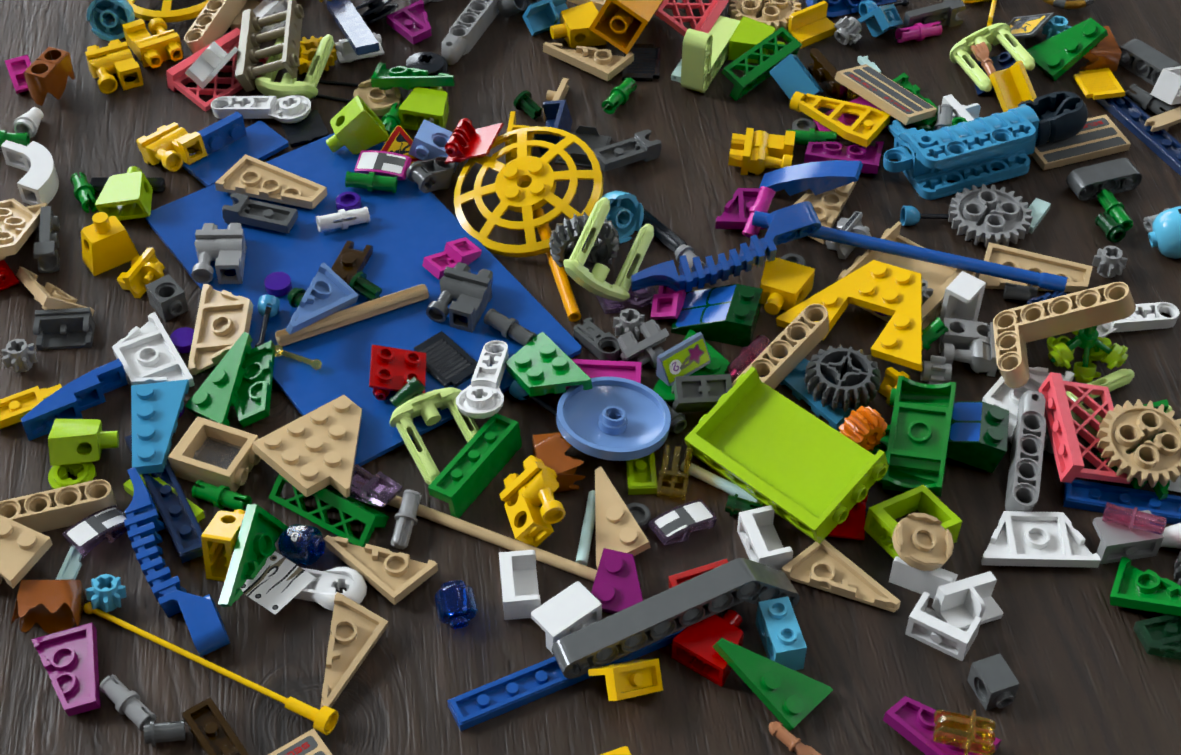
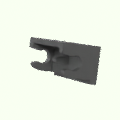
[33,307,95,351]
[671,374,732,413]

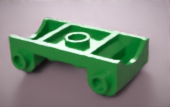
[878,376,956,497]

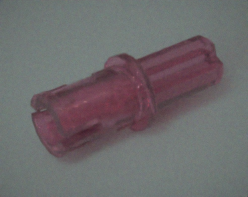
[728,335,771,377]
[1102,502,1166,535]

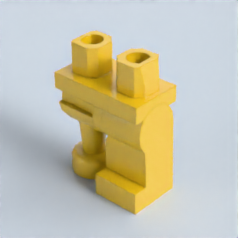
[122,17,183,68]
[85,39,144,94]
[136,122,207,172]
[728,128,796,175]
[499,455,566,547]

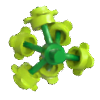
[1047,325,1128,383]

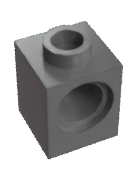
[145,274,189,322]
[967,653,1020,711]

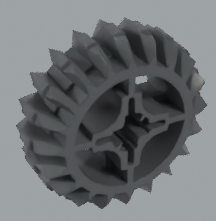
[549,212,620,271]
[804,344,881,412]

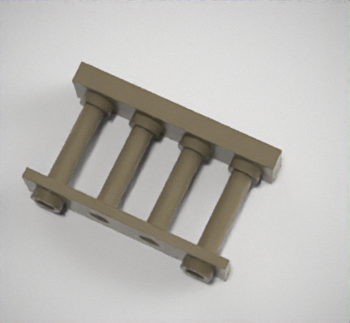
[235,0,304,92]

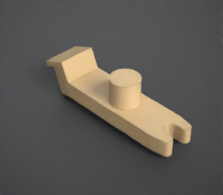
[543,78,569,122]
[1144,106,1181,132]

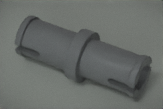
[1125,83,1174,115]
[484,308,537,346]

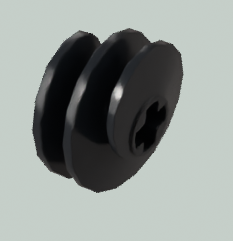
[355,0,398,25]
[406,52,448,76]

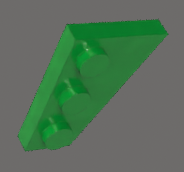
[1027,18,1108,81]

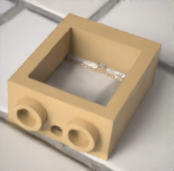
[168,416,261,492]

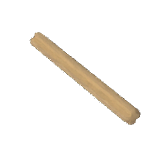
[275,284,429,347]

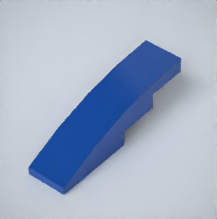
[759,160,863,196]
[21,358,128,441]

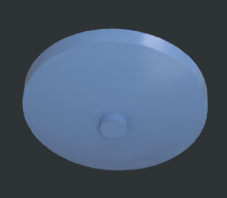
[556,377,671,461]

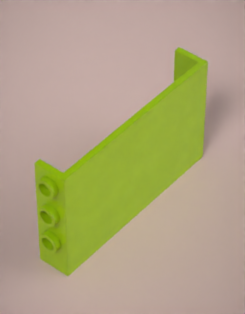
[684,366,889,544]

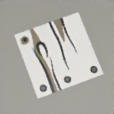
[240,551,316,615]

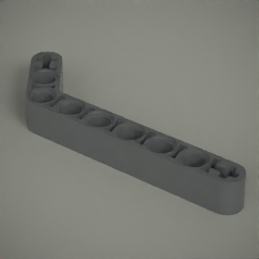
[552,558,800,679]

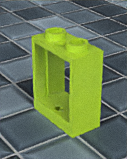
[864,485,962,559]

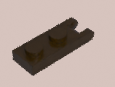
[808,48,848,101]
[331,241,373,285]
[181,697,249,755]

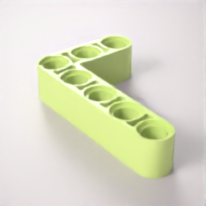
[681,16,740,93]

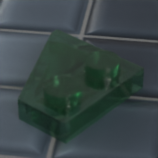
[1133,614,1181,660]

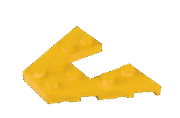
[776,260,923,372]

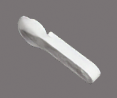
[211,95,311,124]
[1096,302,1180,338]
[456,340,509,419]
[294,567,367,611]

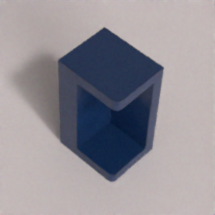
[535,100,573,155]

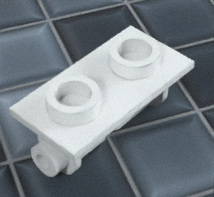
[335,32,384,63]

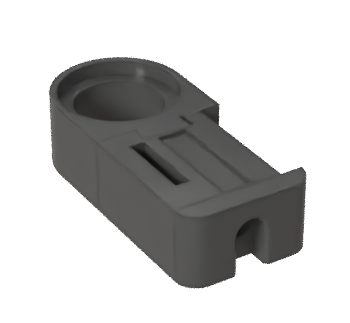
[574,318,621,361]

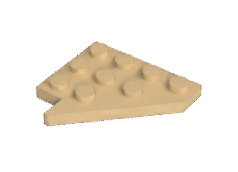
[0,198,48,260]
[252,395,362,498]

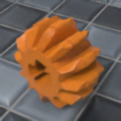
[839,406,888,451]

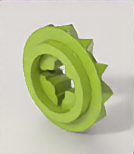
[48,462,97,489]

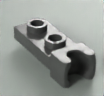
[903,0,966,28]
[592,129,661,172]
[222,193,298,234]
[33,206,60,273]

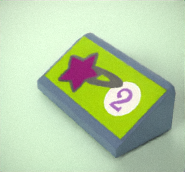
[656,332,711,386]

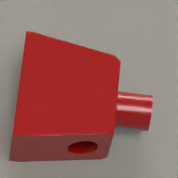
[672,610,744,687]

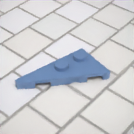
[286,263,359,335]

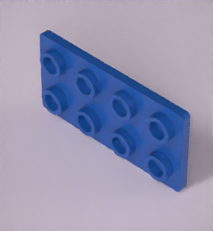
[182,111,289,187]

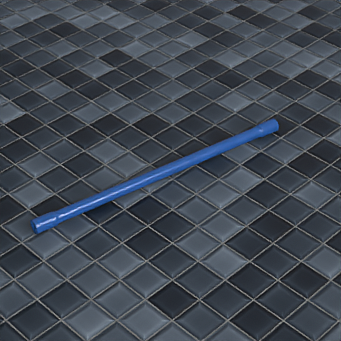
[752,210,1068,292]

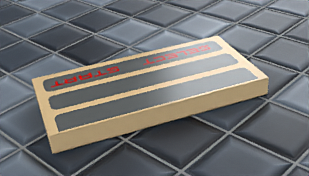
[835,64,937,125]
[1031,114,1131,171]

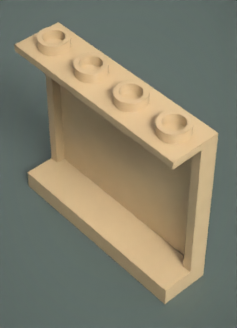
[838,221,976,330]

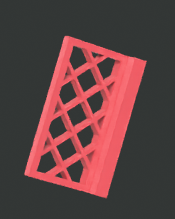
[654,0,729,36]
[166,28,269,112]
[1038,372,1133,484]

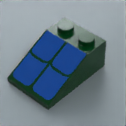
[671,284,763,348]
[946,401,1009,473]

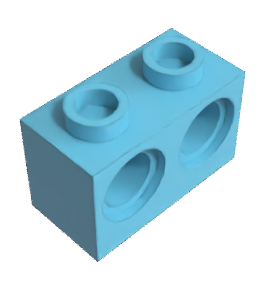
[756,596,807,670]

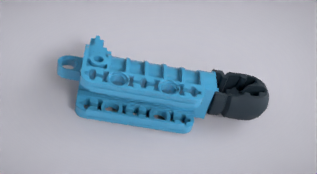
[883,91,1088,200]

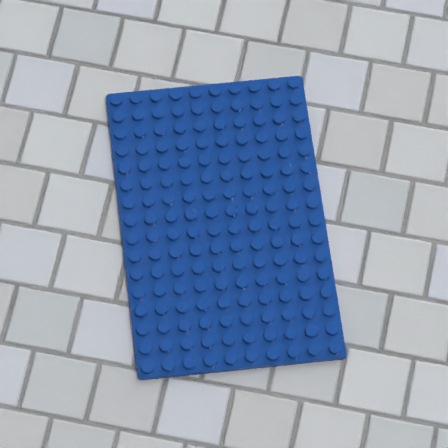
[145,133,581,470]

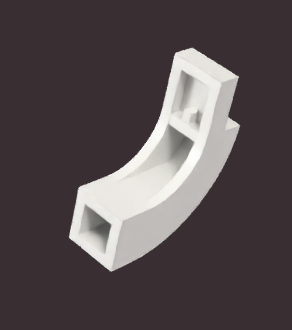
[1,140,59,205]

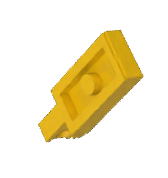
[0,384,62,429]

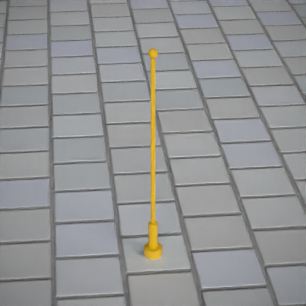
[83,602,339,735]

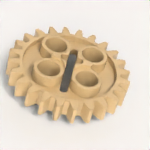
[728,0,801,30]
[1096,399,1181,488]

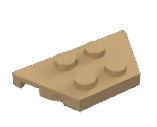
[187,284,254,375]

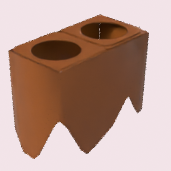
[1080,26,1122,72]
[24,47,75,106]
[532,432,586,493]
[11,580,87,634]

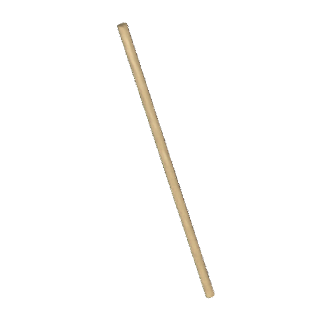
[355,482,597,582]

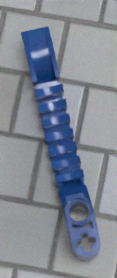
[631,201,821,292]
[124,467,230,657]

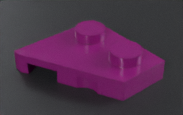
[386,0,432,45]
[715,188,764,230]
[591,548,643,614]

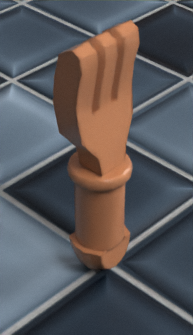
[970,42,996,77]
[769,721,821,755]

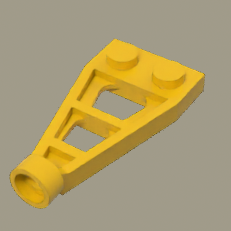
[789,91,891,148]

